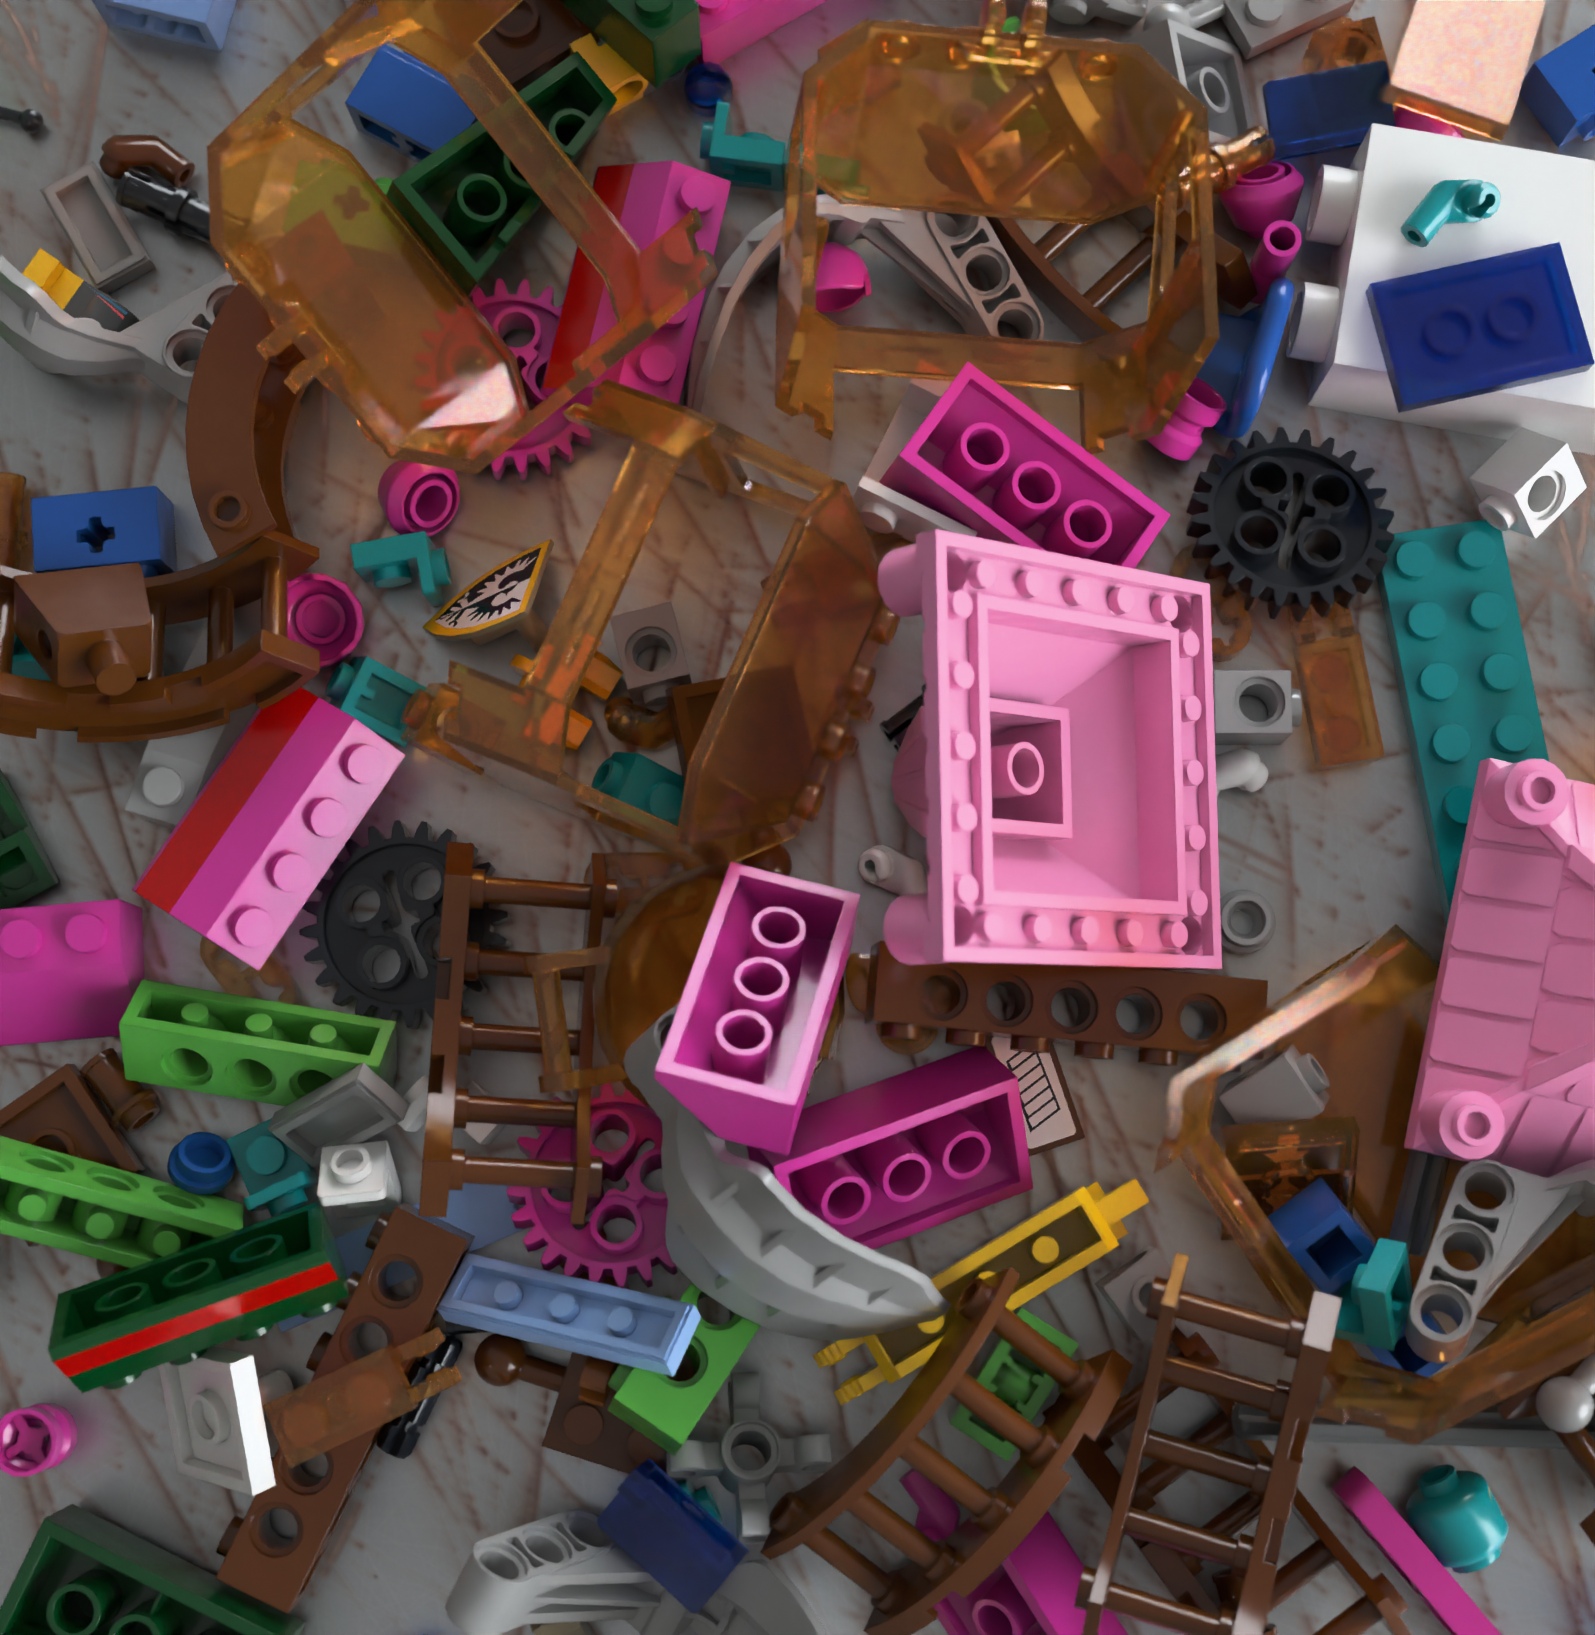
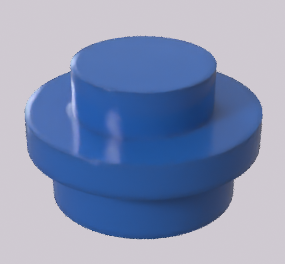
[167,1132,235,1195]

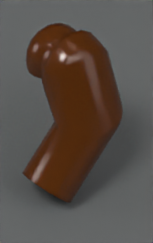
[99,135,195,188]

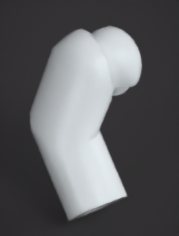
[1215,748,1269,796]
[857,845,927,896]

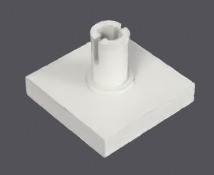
[159,1346,294,1496]

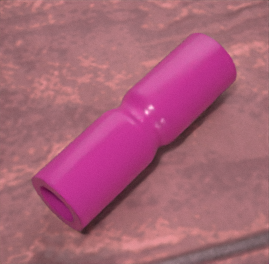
[1249,220,1302,304]

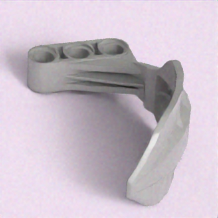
[683,188,1044,448]
[0,239,279,404]
[624,1004,951,1340]
[1405,1159,1595,1363]
[445,1509,827,1635]

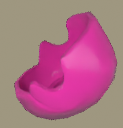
[777,242,872,319]
[287,573,364,668]

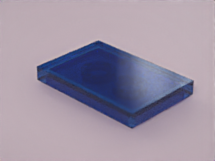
[1365,242,1595,413]

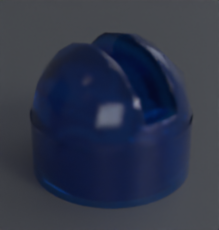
[684,61,733,117]

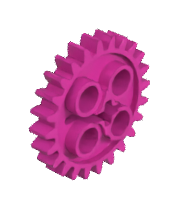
[409,278,605,481]
[506,1079,678,1289]

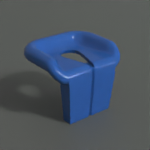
[1138,277,1295,439]

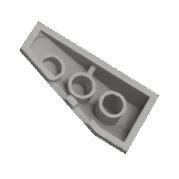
[124,598,261,829]

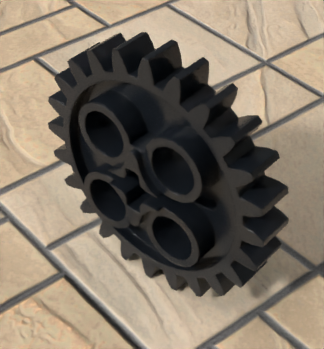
[1186,427,1395,622]
[299,820,512,1030]

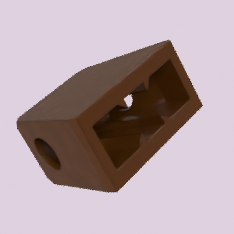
[13,562,152,696]

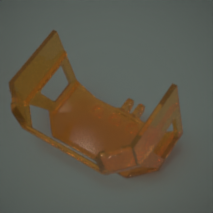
[207,0,719,474]
[775,0,1219,455]
[443,379,901,871]
[1154,924,1595,1445]

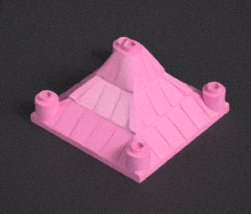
[877,529,1222,970]
[1404,758,1595,1178]

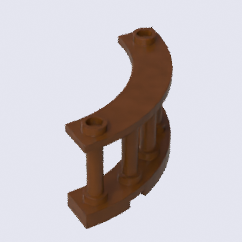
[916,26,1258,392]
[185,213,380,559]
[0,530,320,743]
[419,842,618,1224]
[1074,1252,1342,1635]
[760,1267,1133,1635]
[1042,1325,1412,1635]

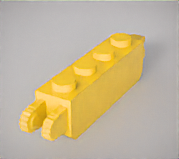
[812,1178,1150,1405]

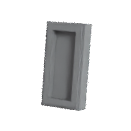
[40,161,156,295]
[268,1063,410,1168]

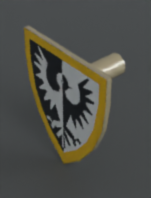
[422,539,556,654]

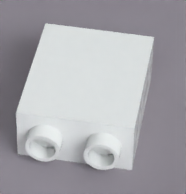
[1286,123,1595,455]

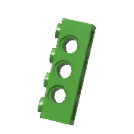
[119,979,397,1106]
[0,1136,243,1268]
[607,1273,761,1456]

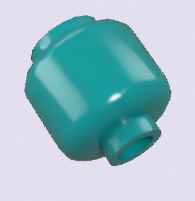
[1406,1465,1509,1573]

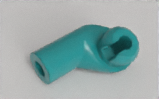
[1401,179,1501,247]

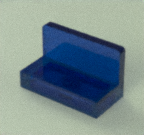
[1257,60,1396,161]
[597,1458,749,1614]

